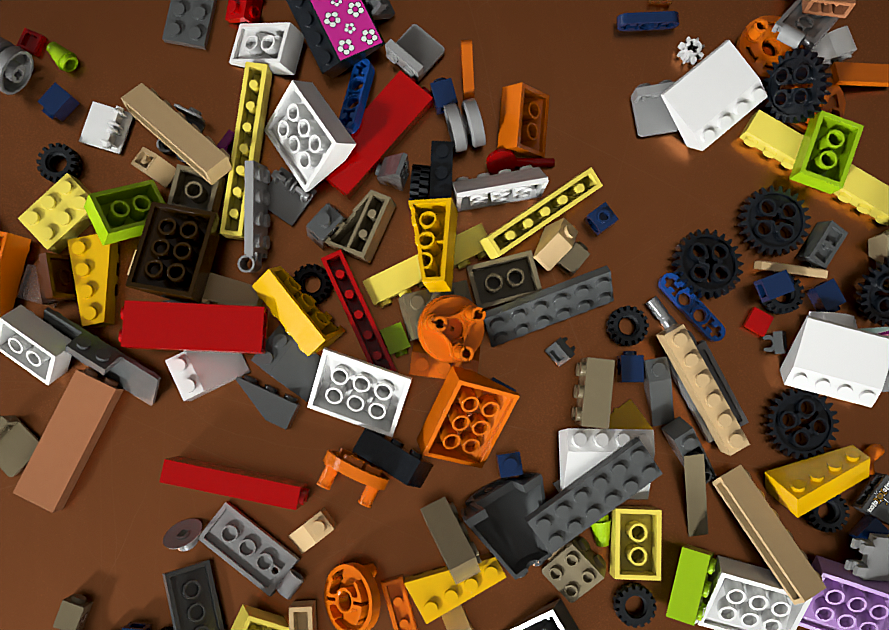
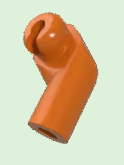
[863,444,885,475]

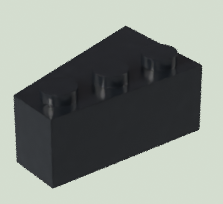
[352,428,433,488]

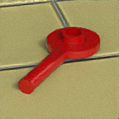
[486,148,555,175]

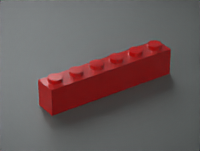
[321,249,398,372]

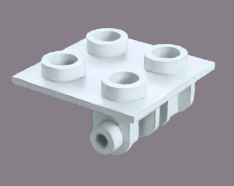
[79,101,133,154]

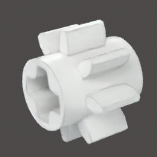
[677,36,705,65]

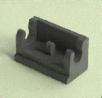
[795,220,848,269]

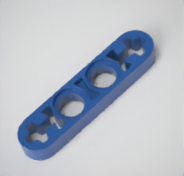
[339,58,375,134]
[658,273,726,342]

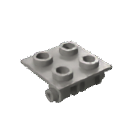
[268,167,317,226]

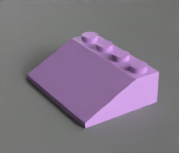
[798,555,889,630]

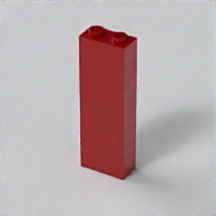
[324,70,433,200]
[118,300,268,354]
[159,456,310,510]

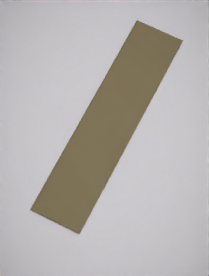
[684,454,708,537]

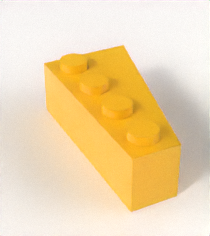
[408,198,458,292]
[67,234,120,329]
[252,266,346,356]
[765,445,870,518]
[404,553,506,624]

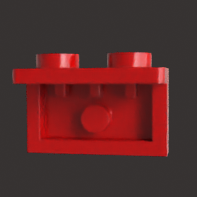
[225,0,263,23]

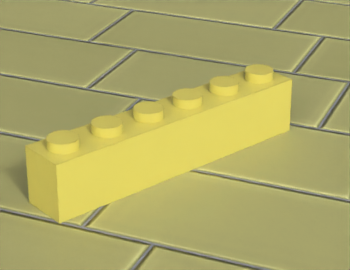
[479,167,603,260]
[362,223,488,308]

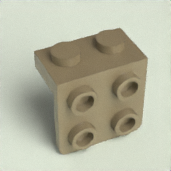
[0,415,40,477]
[542,536,607,603]

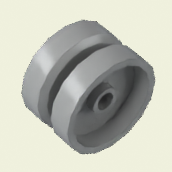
[0,37,34,95]
[444,98,486,153]

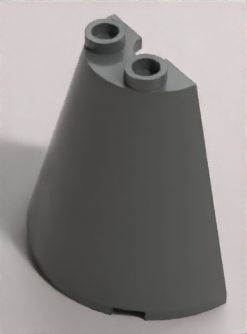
[461,472,552,580]

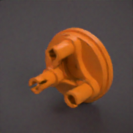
[417,294,486,363]

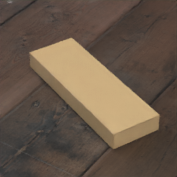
[754,260,828,279]

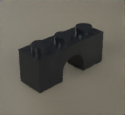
[429,141,454,199]

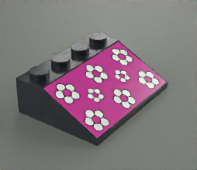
[286,0,386,78]

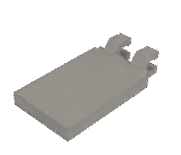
[844,533,889,581]

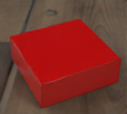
[16,28,47,57]
[743,307,774,337]

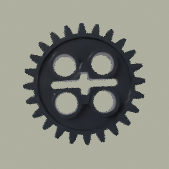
[763,49,832,124]
[737,185,811,257]
[671,228,744,300]
[856,257,889,326]
[763,388,839,459]

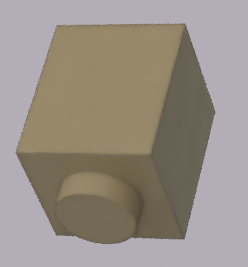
[556,241,590,277]
[53,594,93,630]

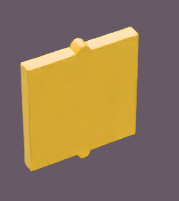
[609,399,653,430]

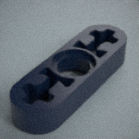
[617,11,679,31]

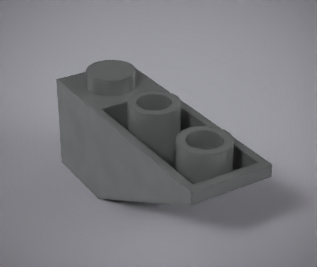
[236,375,301,430]
[661,416,717,484]

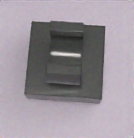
[763,331,788,354]
[545,337,575,367]

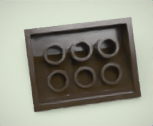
[126,202,222,304]

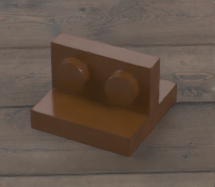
[35,253,77,305]

